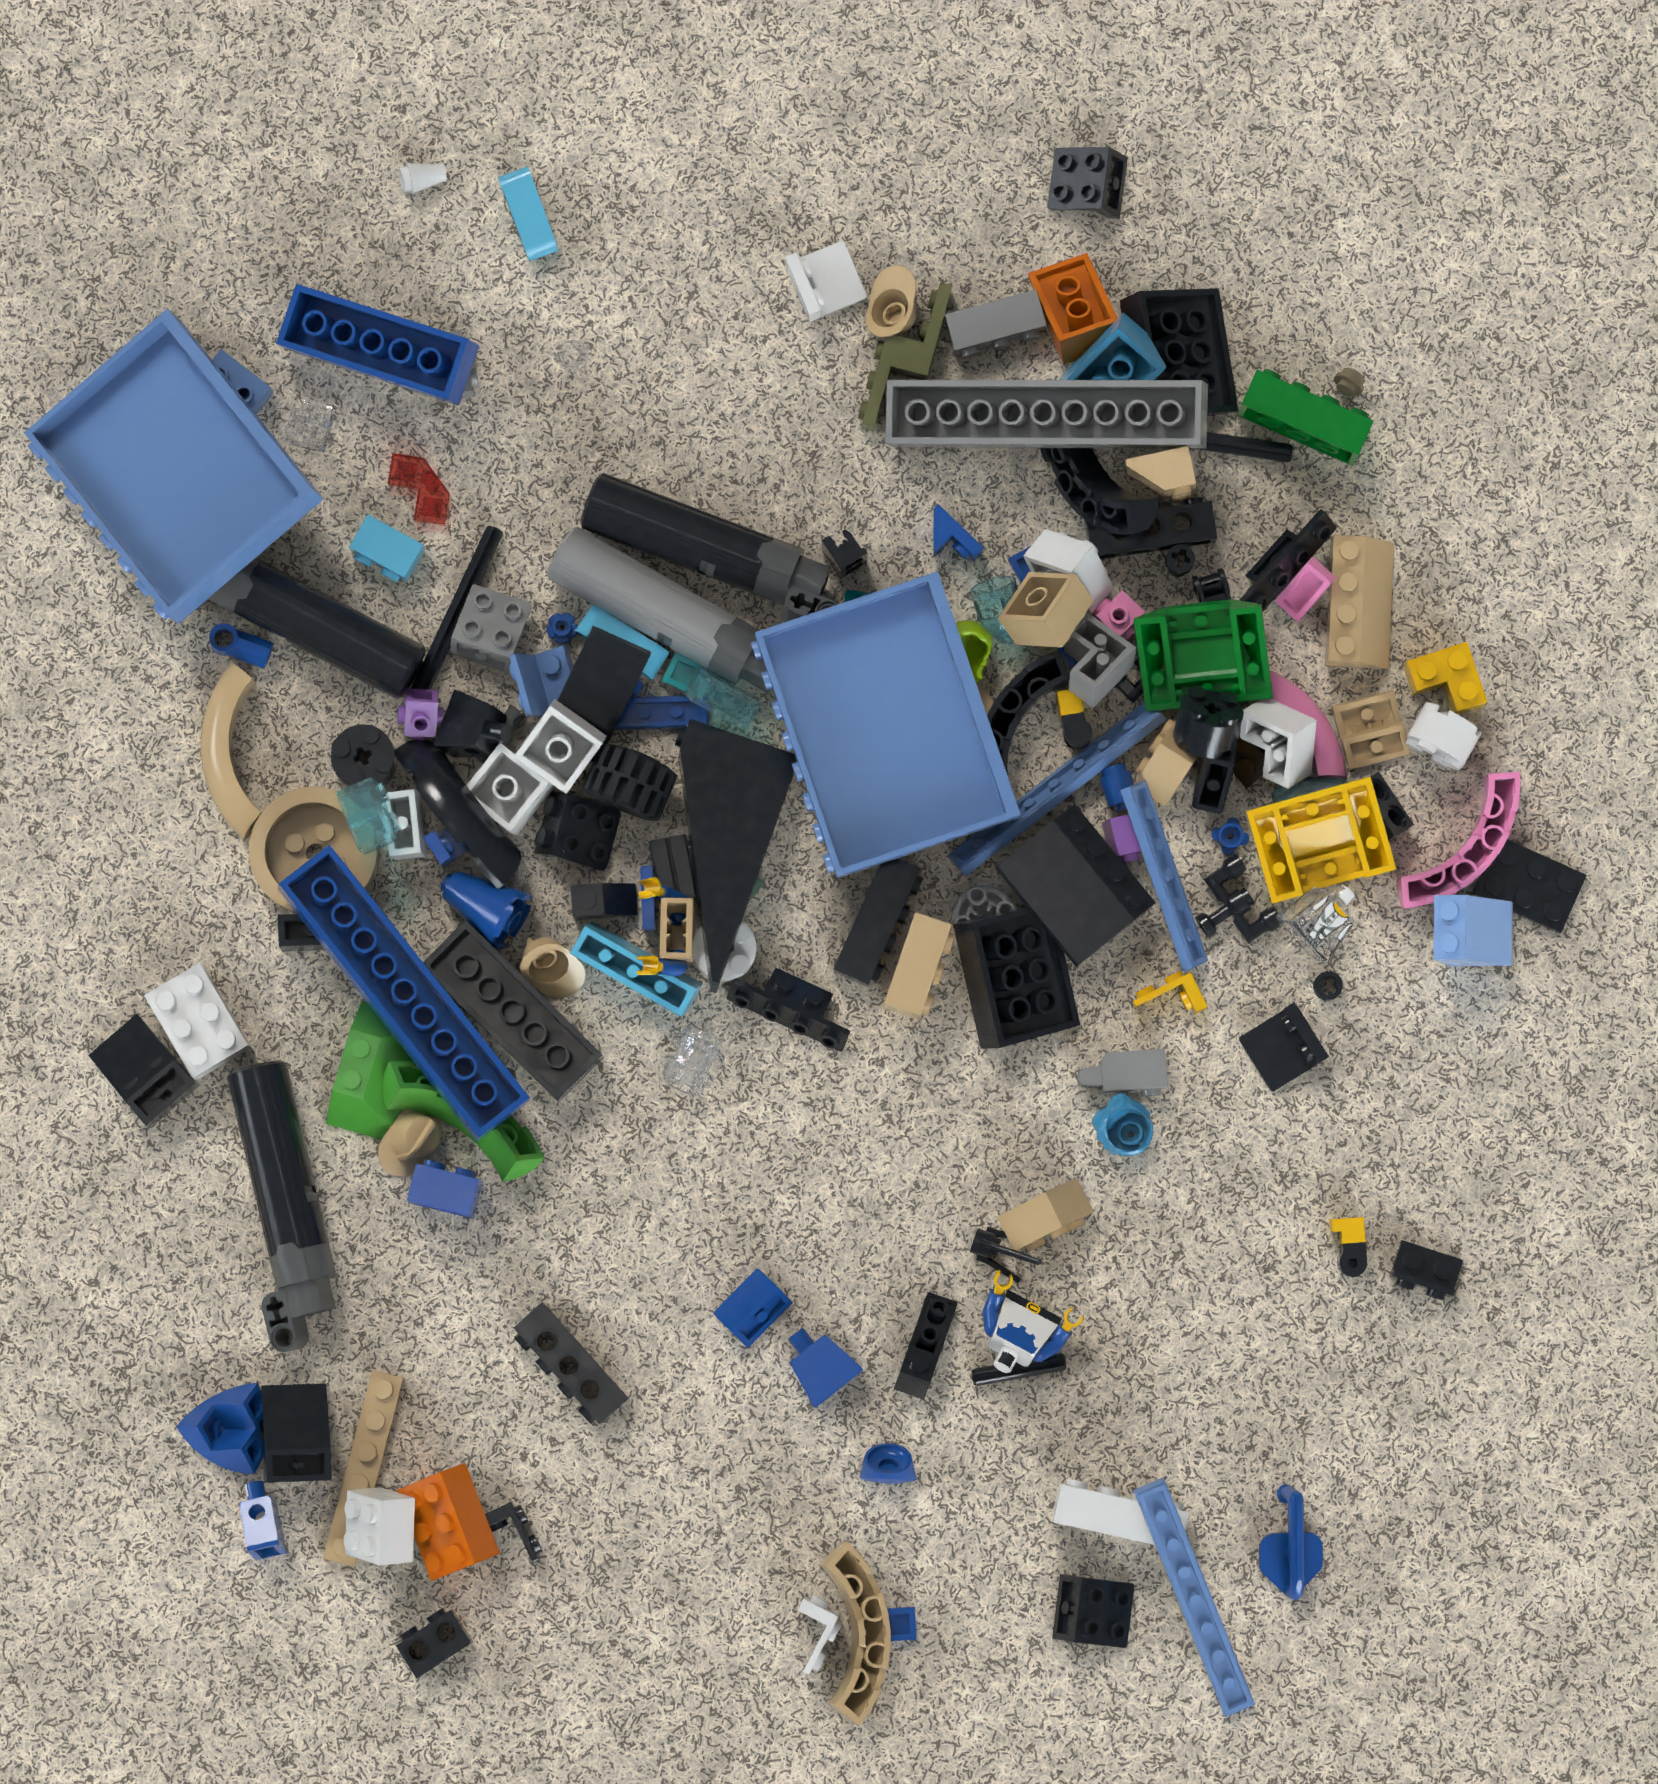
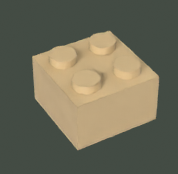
[998,572,1094,647]

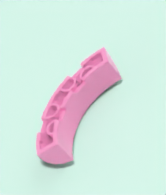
[1270,670,1347,780]
[1397,772,1521,909]

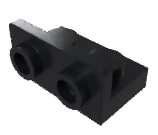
[1389,1240,1463,1301]

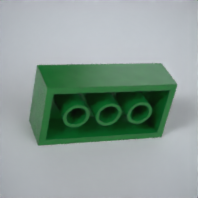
[1237,369,1374,466]

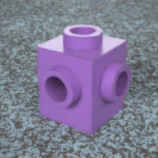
[398,688,443,740]

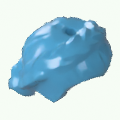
[1092,1093,1153,1156]

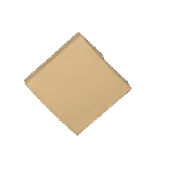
[1331,690,1411,770]

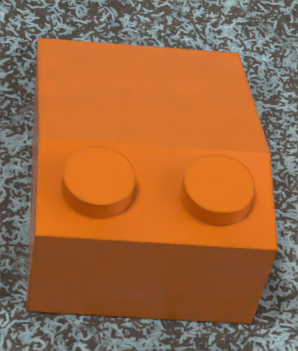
[1028,253,1117,365]

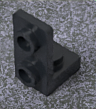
[485,1501,543,1563]

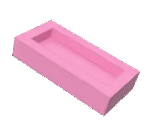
[1275,557,1337,622]

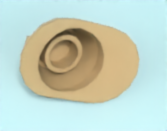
[865,265,917,338]
[520,937,586,998]
[378,1110,442,1176]

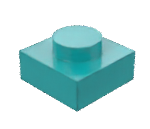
[662,652,704,695]

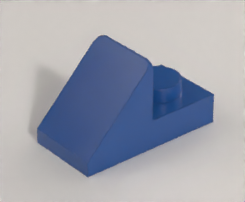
[933,504,984,561]

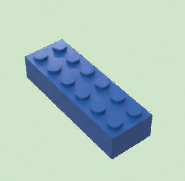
[276,284,479,405]

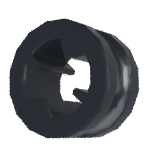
[1313,971,1343,1001]

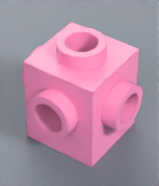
[1094,590,1145,641]

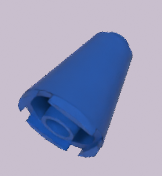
[440,871,532,950]

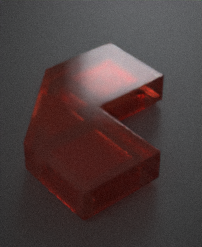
[387,453,451,526]

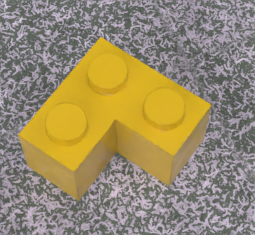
[1403,642,1488,715]

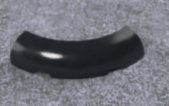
[1040,448,1158,535]
[987,649,1070,775]
[395,740,522,889]

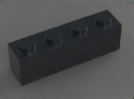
[833,858,924,987]

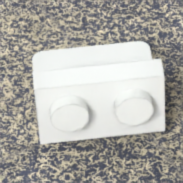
[798,1594,842,1675]

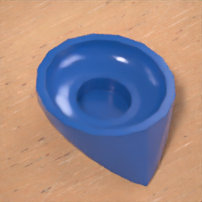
[859,1443,917,1484]

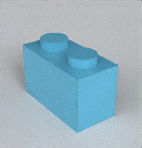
[349,514,425,583]

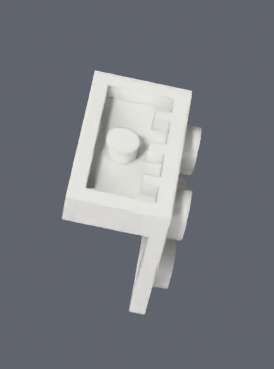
[785,241,867,322]

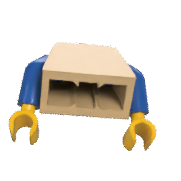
[636,877,694,976]

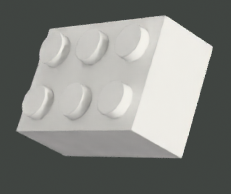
[144,963,252,1080]

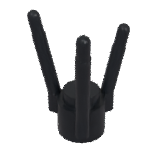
[970,1227,1042,1283]

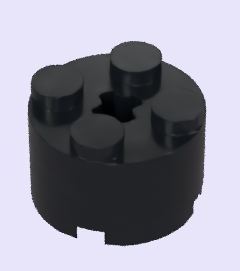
[1173,686,1244,759]
[331,724,398,792]

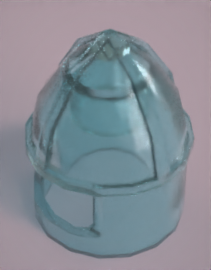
[970,576,1018,646]

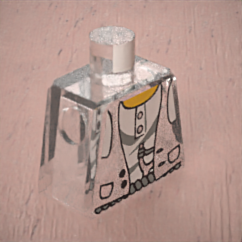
[1276,884,1355,964]

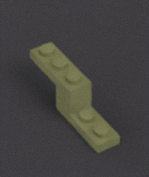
[858,282,952,432]

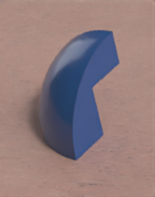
[176,1383,263,1474]

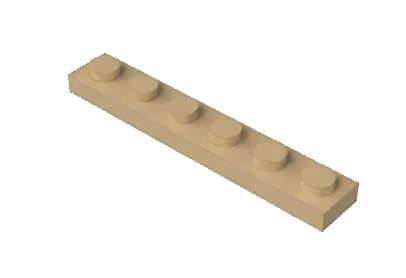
[323,1370,404,1567]

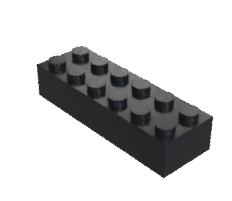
[423,920,604,1103]

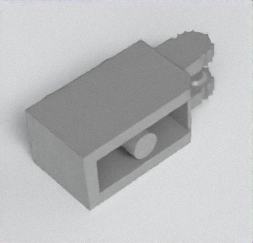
[1076,1049,1168,1099]

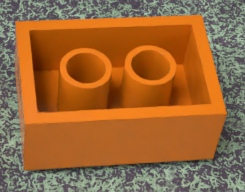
[396,1463,500,1581]

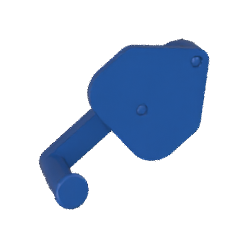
[1259,1484,1323,1600]

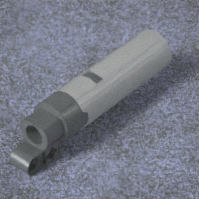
[547,527,783,693]

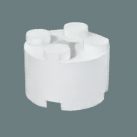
[1405,702,1482,770]
[693,922,757,983]

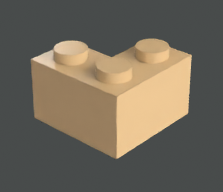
[1135,719,1198,807]
[997,1178,1094,1252]

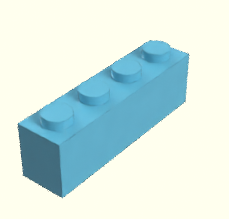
[570,921,703,1017]

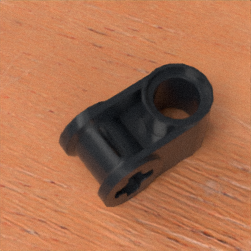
[1191,568,1231,603]

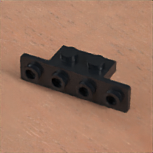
[1239,509,1337,612]
[726,967,850,1052]

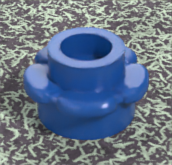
[546,613,578,644]

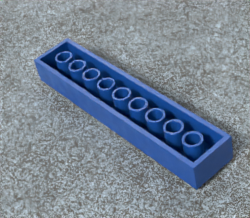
[278,845,530,1141]

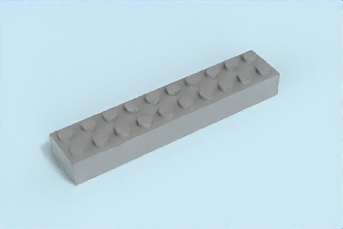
[885,380,1208,448]

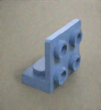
[509,645,573,717]

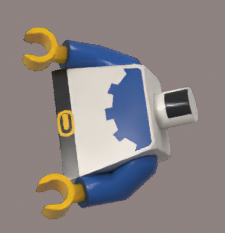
[982,1270,1084,1373]

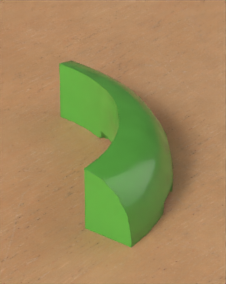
[382,1061,544,1182]

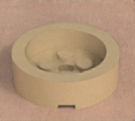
[249,787,380,914]

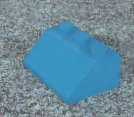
[1060,312,1166,380]

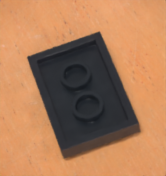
[1472,839,1587,934]

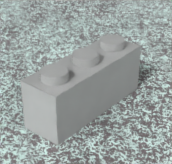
[944,290,1047,359]

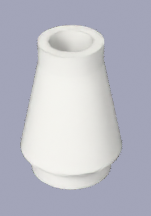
[399,163,447,194]

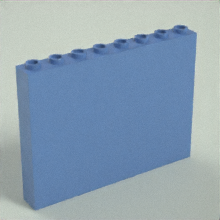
[24,308,324,624]
[751,571,1021,878]

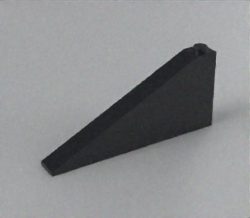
[675,719,797,993]

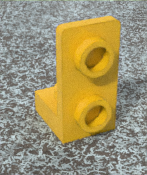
[1132,971,1208,1015]

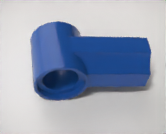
[209,623,274,669]

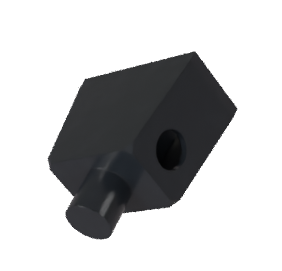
[433,690,513,758]

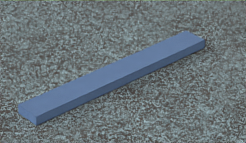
[947,701,1166,876]
[1133,1478,1255,1717]

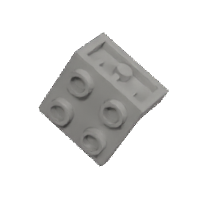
[450,584,532,674]

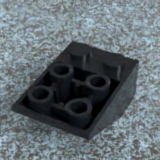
[88,1014,199,1128]
[261,1383,332,1483]

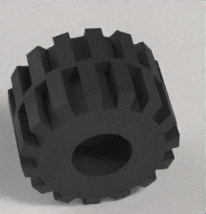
[583,744,678,821]

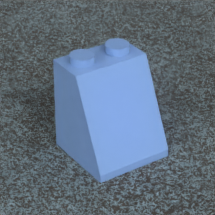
[1434,895,1513,966]

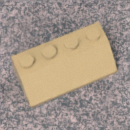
[1325,535,1394,669]

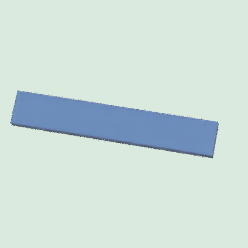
[1121,780,1208,971]

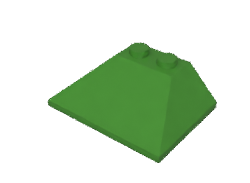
[326,1001,414,1140]

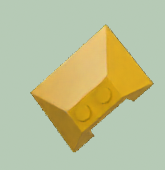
[1246,776,1397,904]

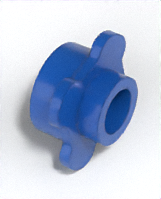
[1211,817,1249,855]

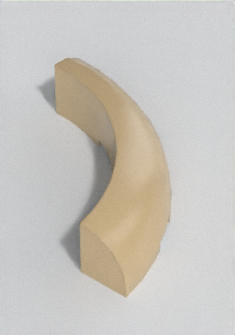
[201,662,262,841]
[819,1541,891,1726]

